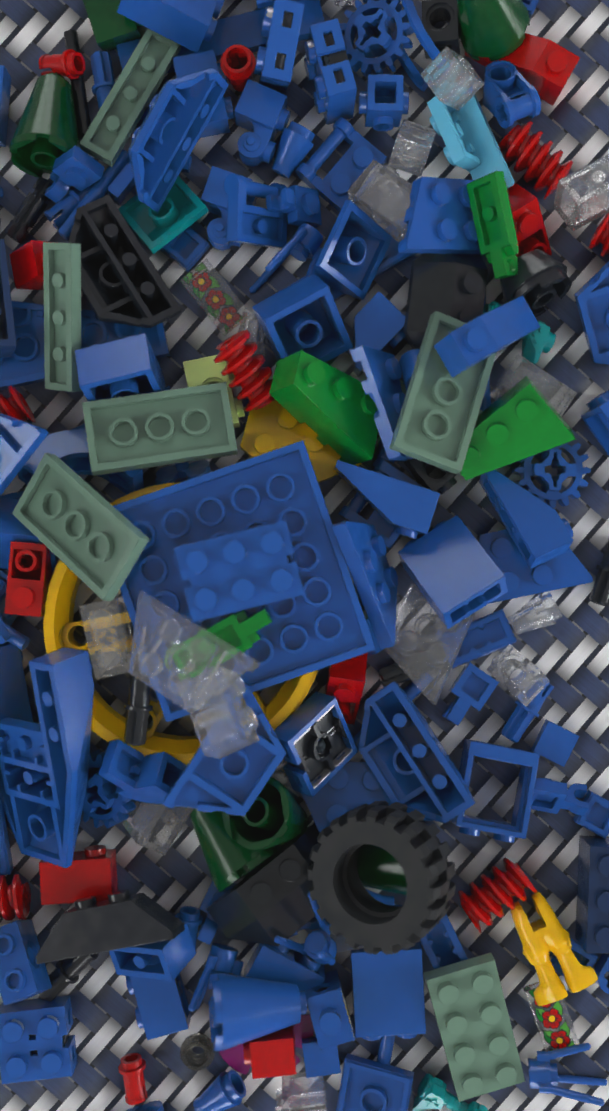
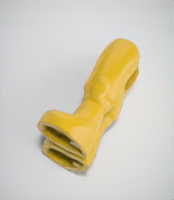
[510,892,598,1006]

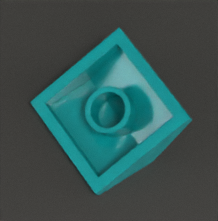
[118,176,209,254]

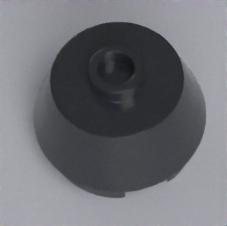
[500,249,572,317]

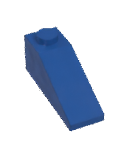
[434,296,541,378]
[334,460,440,539]
[479,470,573,569]

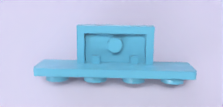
[427,62,514,189]

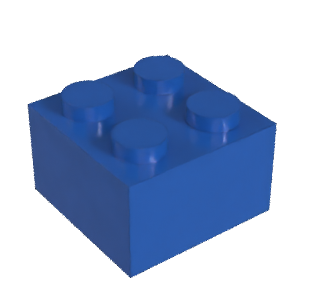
[252,273,353,362]
[75,333,166,402]

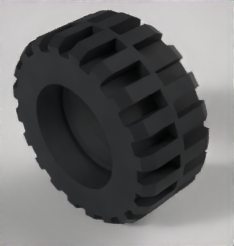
[307,801,456,955]

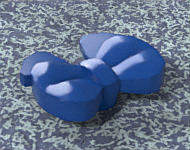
[155,460,211,485]

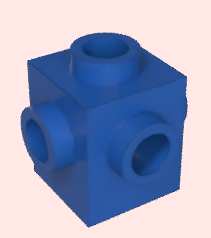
[358,74,409,131]

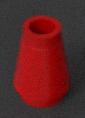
[220,44,256,92]

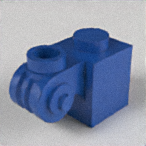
[234,79,291,166]
[201,166,257,251]

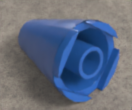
[208,972,307,1052]

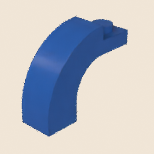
[17,429,144,494]

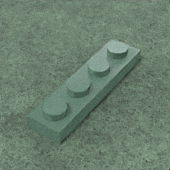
[80,28,181,167]
[43,242,82,392]

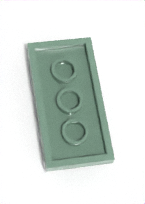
[389,311,496,474]
[82,382,238,476]
[12,453,149,601]
[423,952,526,1102]

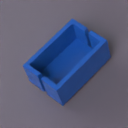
[174,520,305,623]

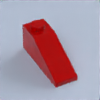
[464,33,581,106]

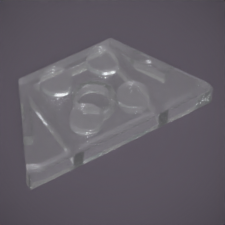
[384,583,476,705]
[129,591,260,712]

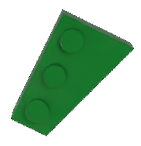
[269,350,378,465]
[460,376,576,480]

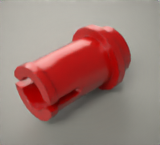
[38,49,85,80]
[118,1053,148,1105]

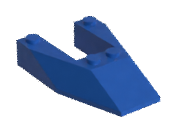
[0,642,94,868]

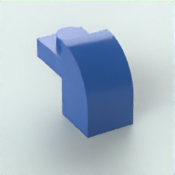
[98,739,187,804]

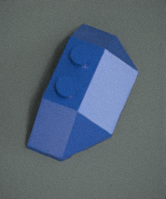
[128,68,229,213]
[358,681,476,823]

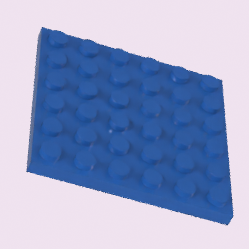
[113,440,376,722]

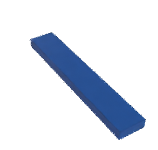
[116,0,325,74]

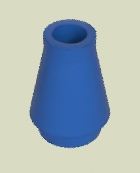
[271,121,315,179]
[193,1070,246,1111]

